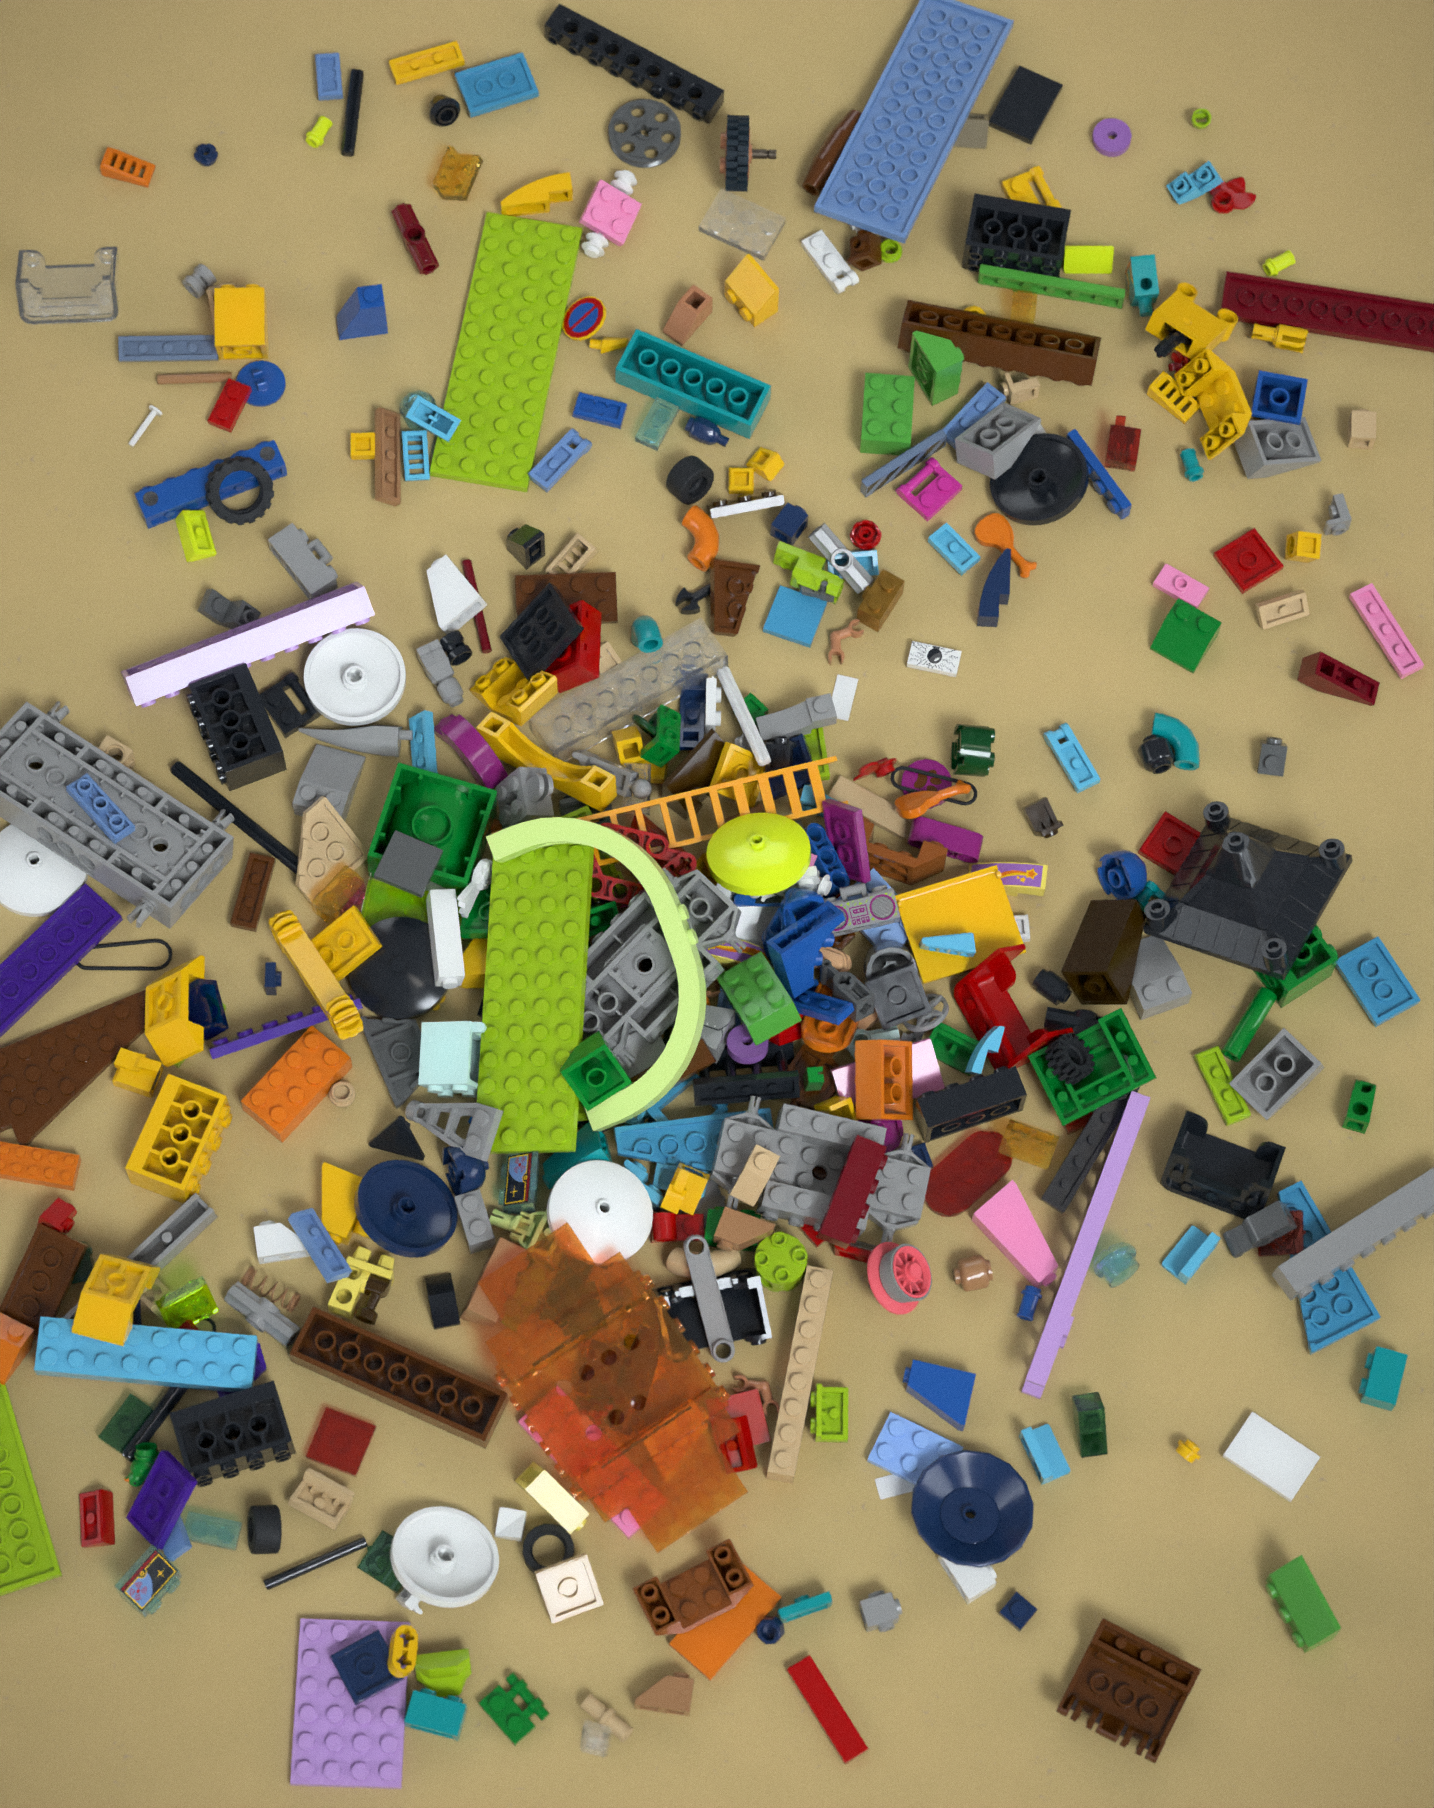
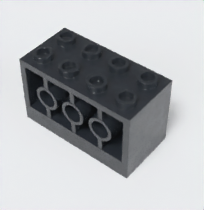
[962,193,1071,278]
[187,663,287,792]
[169,1380,296,1487]

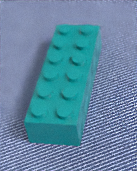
[615,329,771,439]

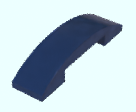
[679,670,706,750]

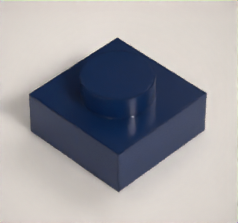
[265,962,282,995]
[999,1592,1038,1632]

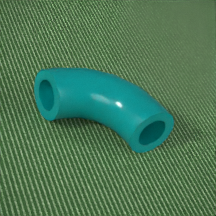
[631,615,663,653]
[1151,712,1200,771]

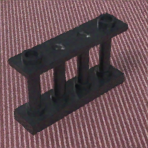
[693,1041,800,1106]

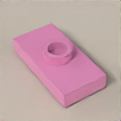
[1153,564,1209,608]

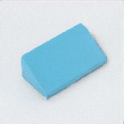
[826,548,879,579]

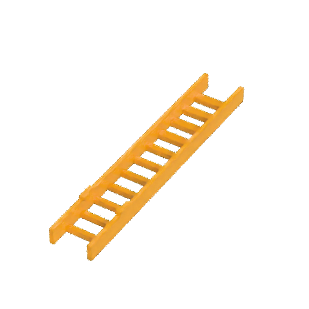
[576,756,848,867]

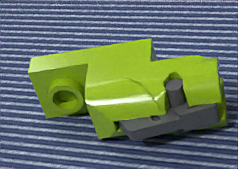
[773,541,845,604]

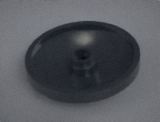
[990,433,1089,526]
[349,917,448,1020]

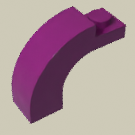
[434,714,508,789]

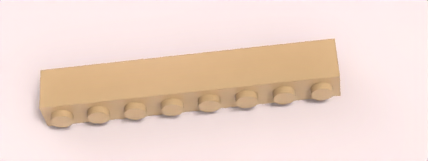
[767,1265,833,1484]

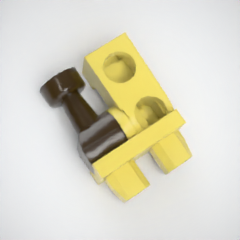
[328,1246,395,1325]

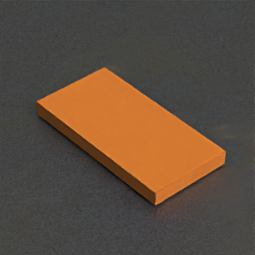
[669,1564,782,1681]

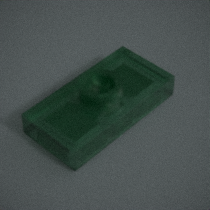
[98,1394,153,1454]

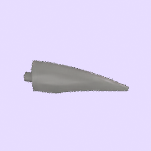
[299,725,413,757]

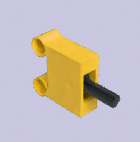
[1145,282,1238,360]

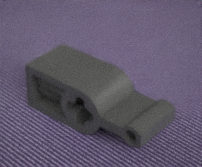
[819,959,875,1023]
[1223,1200,1297,1258]

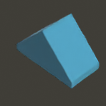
[405,395,461,442]

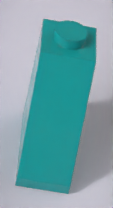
[542,1122,613,1189]

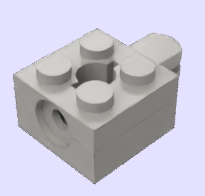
[495,767,554,829]

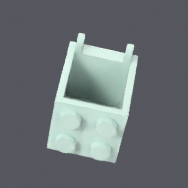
[418,1021,487,1098]

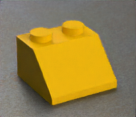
[724,254,779,327]

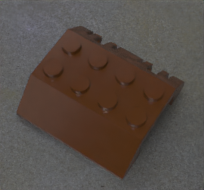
[1056,1618,1202,1764]

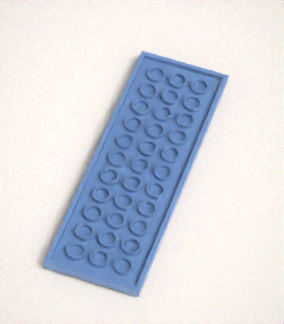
[814,0,1014,244]

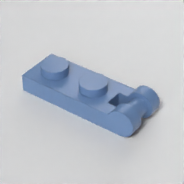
[528,428,592,492]

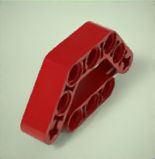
[591,823,697,906]

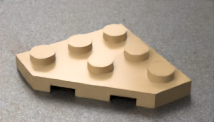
[296,796,368,906]

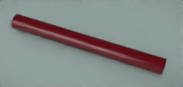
[462,559,492,654]

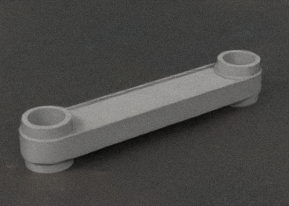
[683,1235,735,1363]

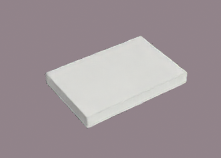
[1222,1412,1320,1502]

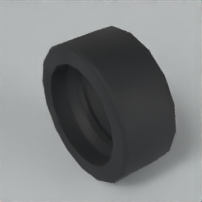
[523,1524,574,1574]

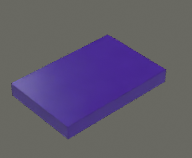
[126,1450,198,1550]

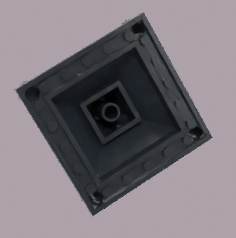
[1143,801,1353,981]

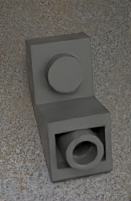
[198,589,261,629]

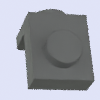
[1257,737,1287,777]

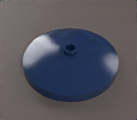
[354,1160,458,1258]

